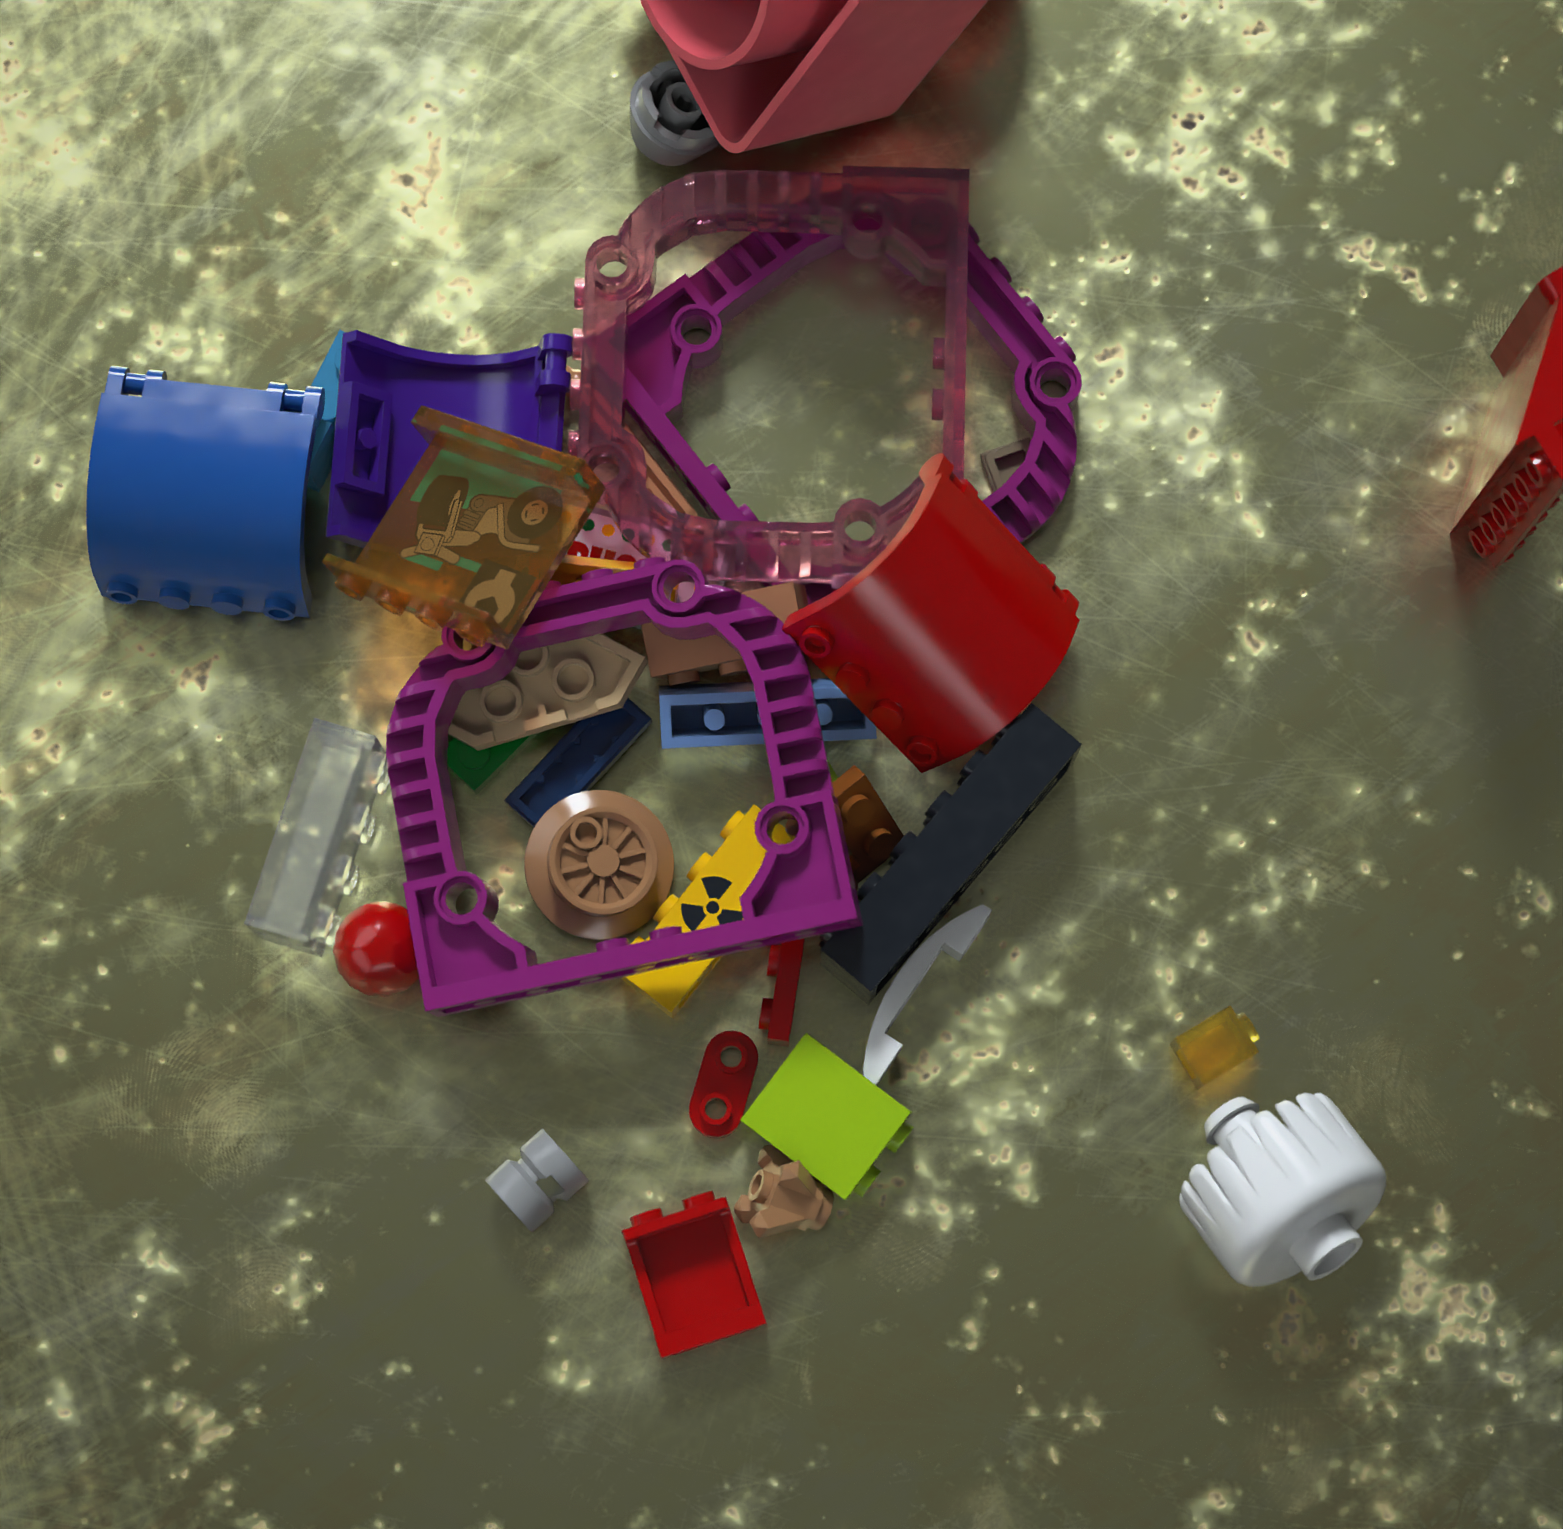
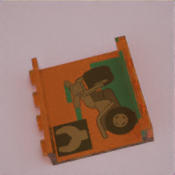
[322,405,606,649]

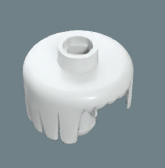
[1179,1093,1386,1287]

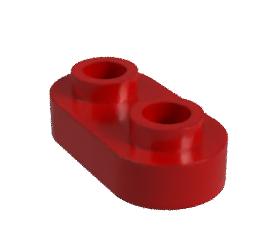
[689,1031,759,1138]

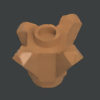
[734,1144,834,1238]

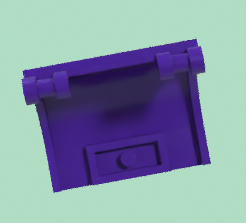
[326,330,574,561]

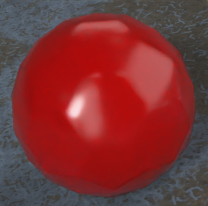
[333,901,419,997]

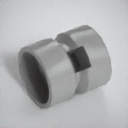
[485,1128,589,1232]

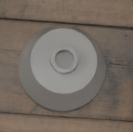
[630,60,720,166]

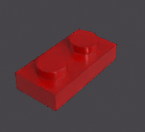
[758,938,805,1047]

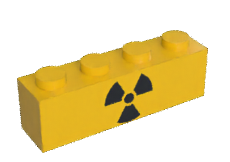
[622,804,792,1018]

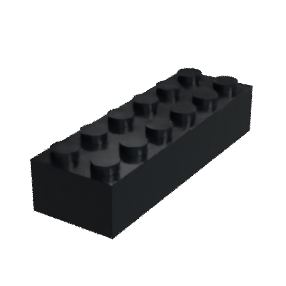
[819,703,1082,1005]

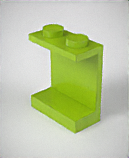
[740,1033,914,1200]

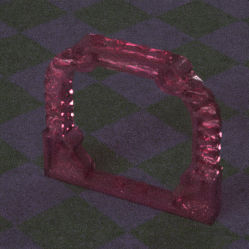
[568,166,970,589]

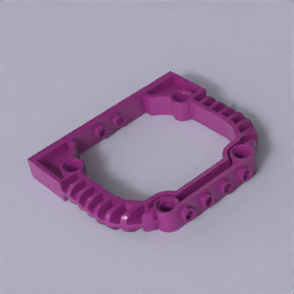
[585,190,1082,605]
[386,557,863,1017]

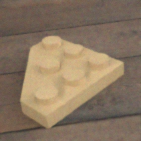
[448,629,648,751]

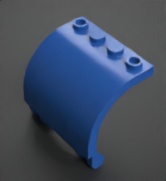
[86,366,325,621]

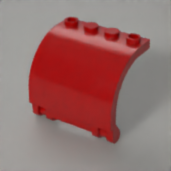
[781,453,1080,773]

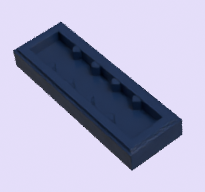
[504,698,652,829]

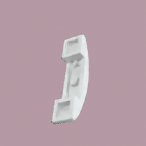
[862,904,992,1086]

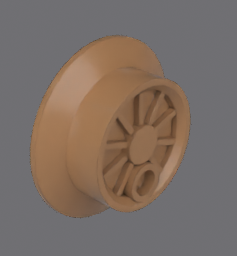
[524,790,674,940]

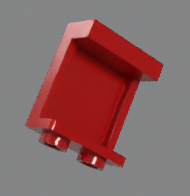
[621,1191,767,1359]

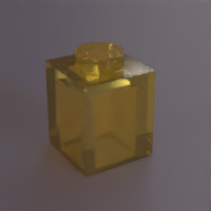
[1169,1005,1259,1090]

